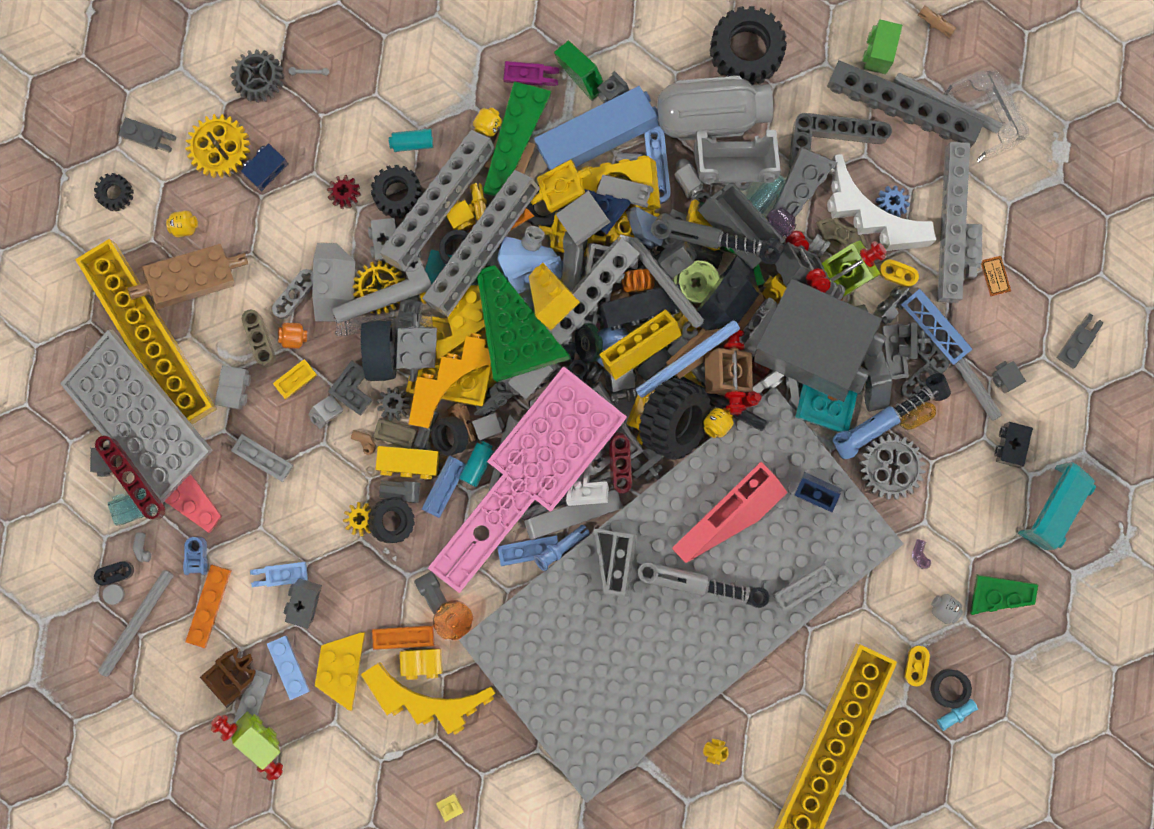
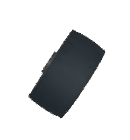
[361,321,396,381]

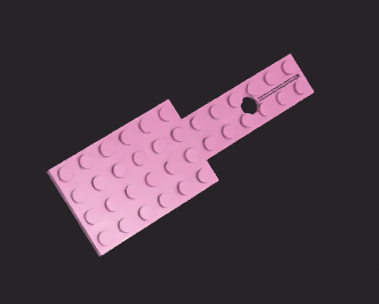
[428,366,627,593]

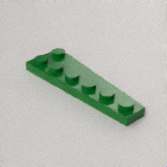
[483,82,551,196]

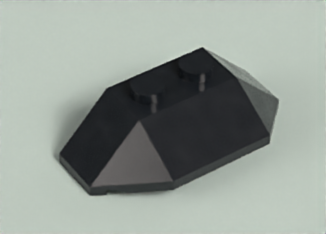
[696,255,760,331]

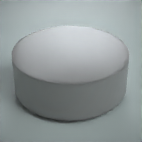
[103,584,125,605]

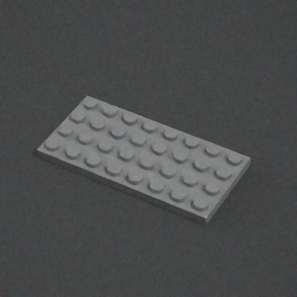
[60,330,213,503]

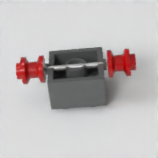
[775,231,831,293]

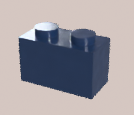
[241,143,289,192]
[794,472,842,512]

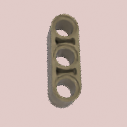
[242,309,276,367]

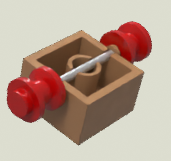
[705,329,753,415]

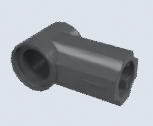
[379,480,421,503]
[414,571,449,614]

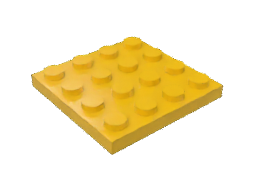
[406,315,492,407]

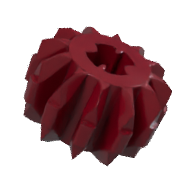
[327,175,361,209]

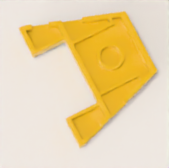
[420,285,485,360]

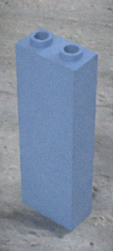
[534,86,659,171]

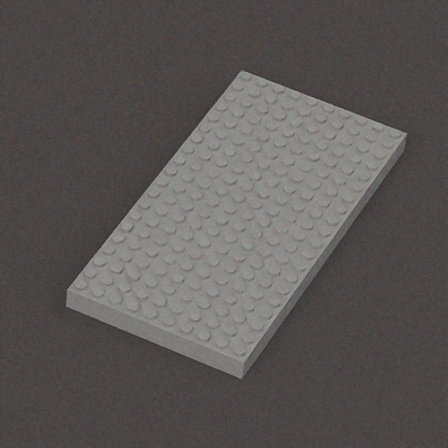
[459,387,904,803]

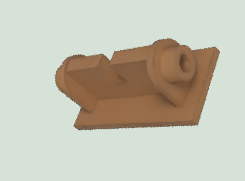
[447,403,477,443]

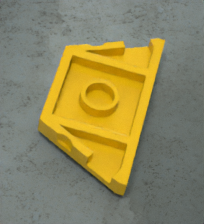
[315,632,365,711]

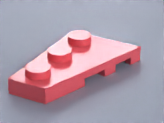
[165,474,222,533]

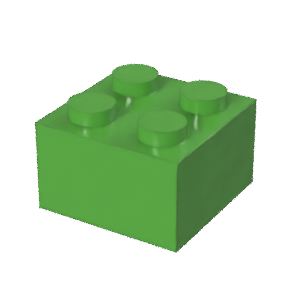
[862,19,903,75]

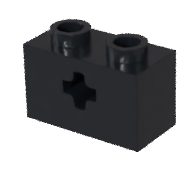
[994,422,1033,468]

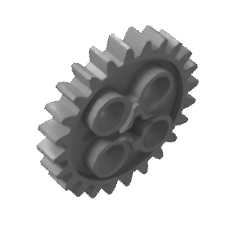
[859,435,926,500]

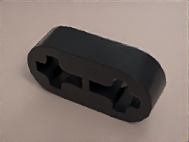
[94,561,134,586]

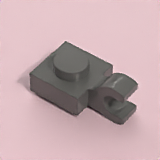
[667,321,698,356]

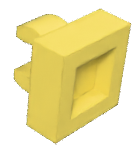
[436,793,464,822]

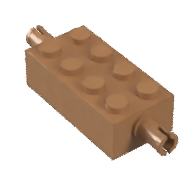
[128,243,249,310]

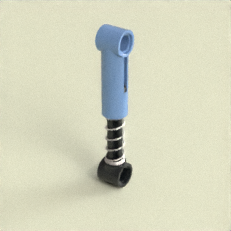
[833,373,951,459]

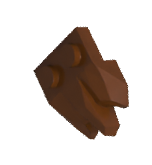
[200,647,256,709]

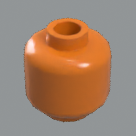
[278,323,307,349]

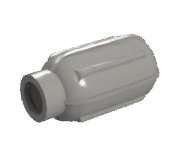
[657,76,773,141]

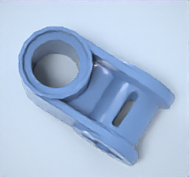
[183,537,208,575]

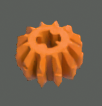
[621,269,655,292]

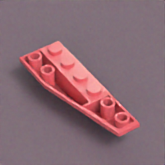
[671,462,788,563]

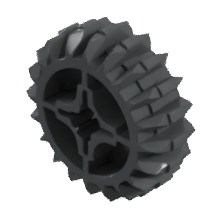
[230,49,284,103]

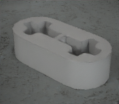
[585,444,610,475]

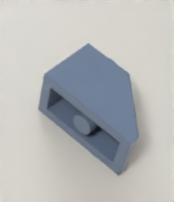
[626,207,667,249]

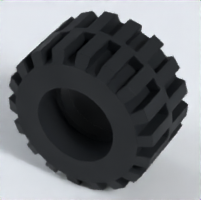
[371,165,423,219]

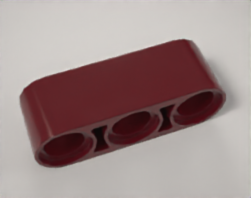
[609,432,632,493]

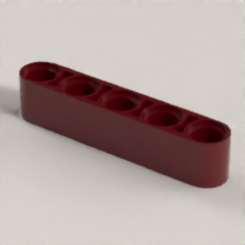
[95,436,165,520]

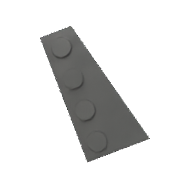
[768,147,838,228]

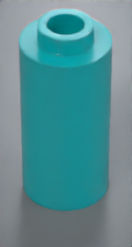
[388,128,434,152]
[459,441,495,488]

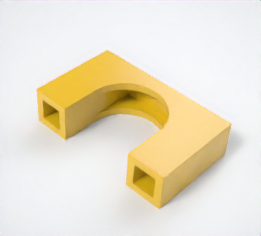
[578,156,661,211]

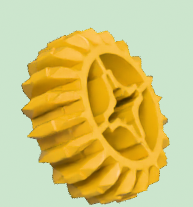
[353,261,405,315]

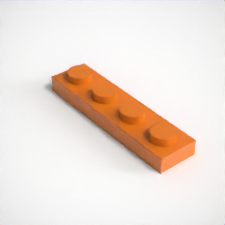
[185,565,232,648]

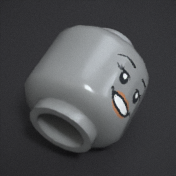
[931,594,963,624]

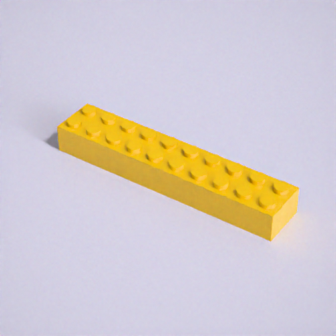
[75,239,217,425]
[773,643,897,829]

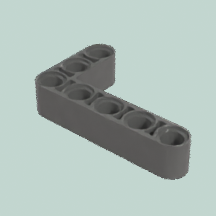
[789,113,892,169]
[855,304,892,412]

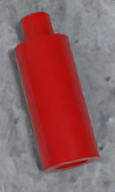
[742,391,762,408]

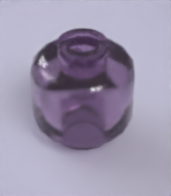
[766,207,797,237]

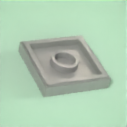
[556,191,610,246]

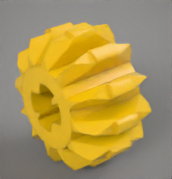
[343,502,371,536]

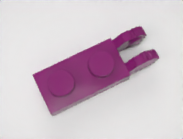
[503,61,559,86]

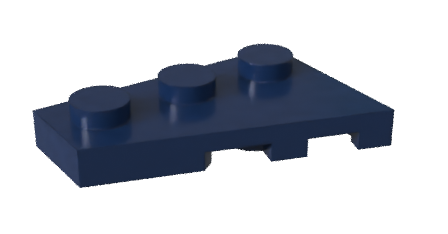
[566,189,631,235]

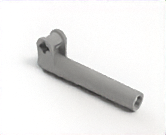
[332,257,431,323]

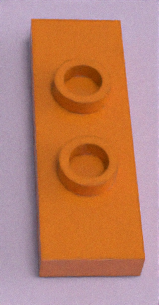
[372,626,434,650]

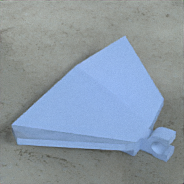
[497,236,563,313]

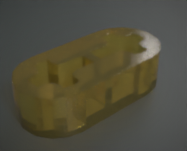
[900,402,936,430]

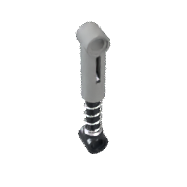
[637,562,770,608]

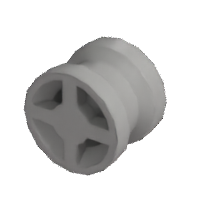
[521,226,545,251]
[808,234,831,259]

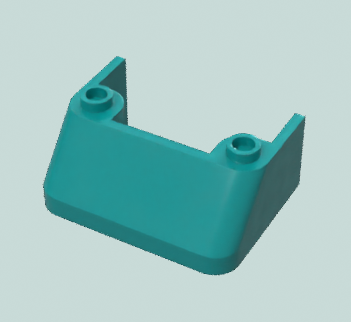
[1018,462,1096,550]

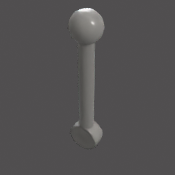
[288,67,329,76]

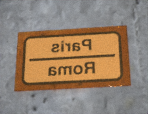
[981,256,1011,297]

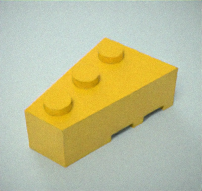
[528,263,580,331]

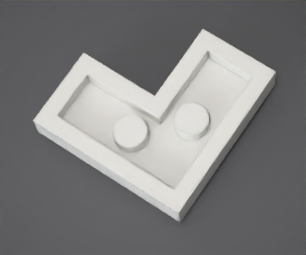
[753,371,784,396]
[566,470,609,506]

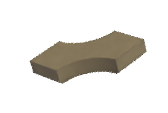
[816,216,868,248]

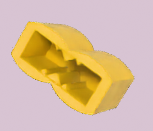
[400,648,443,680]

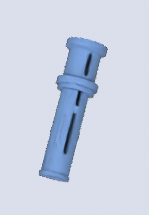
[534,525,590,571]

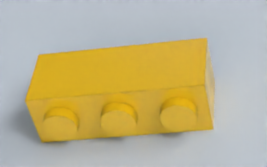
[375,446,440,480]

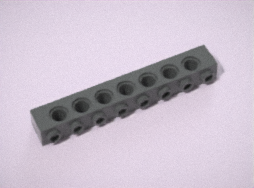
[827,60,984,147]

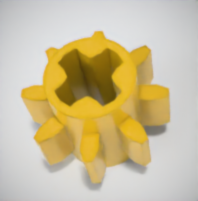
[703,738,729,765]

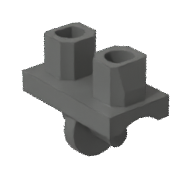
[898,323,931,359]
[631,448,664,481]

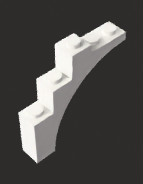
[827,154,936,251]

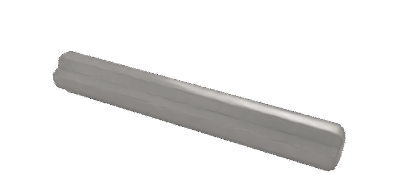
[951,350,1002,421]

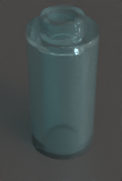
[749,175,785,214]

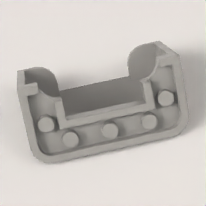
[694,130,781,184]

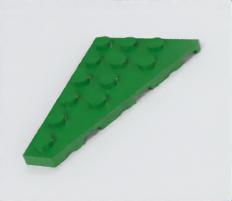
[477,265,570,382]

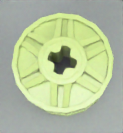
[673,260,720,304]

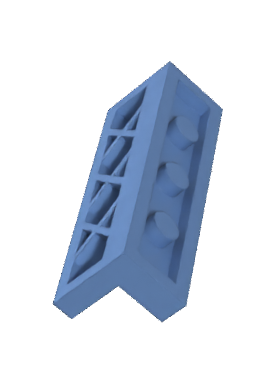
[901,289,972,365]

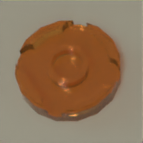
[433,600,473,640]

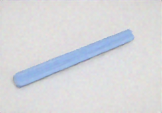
[636,320,740,398]

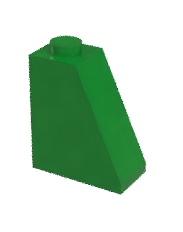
[554,40,604,101]

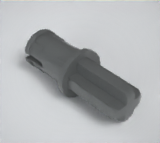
[414,412,439,449]

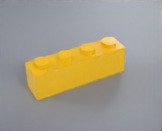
[599,309,682,380]

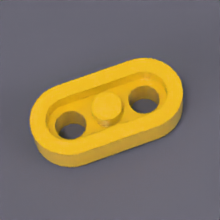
[879,259,919,287]
[905,645,930,686]

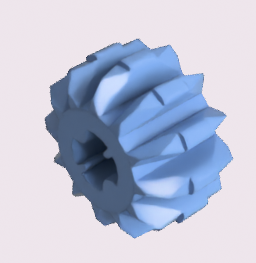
[876,185,910,217]

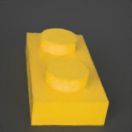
[273,359,318,400]

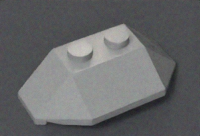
[312,243,356,322]

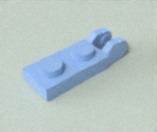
[250,562,308,587]

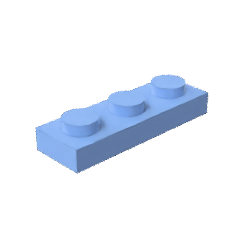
[267,635,310,700]

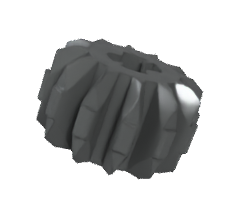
[377,387,411,421]

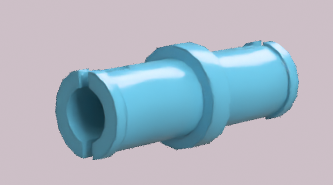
[936,699,978,731]

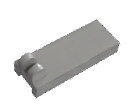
[597,175,653,208]
[881,324,909,379]

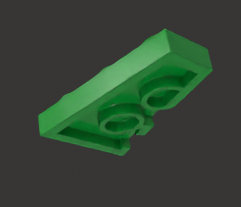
[970,574,1039,615]

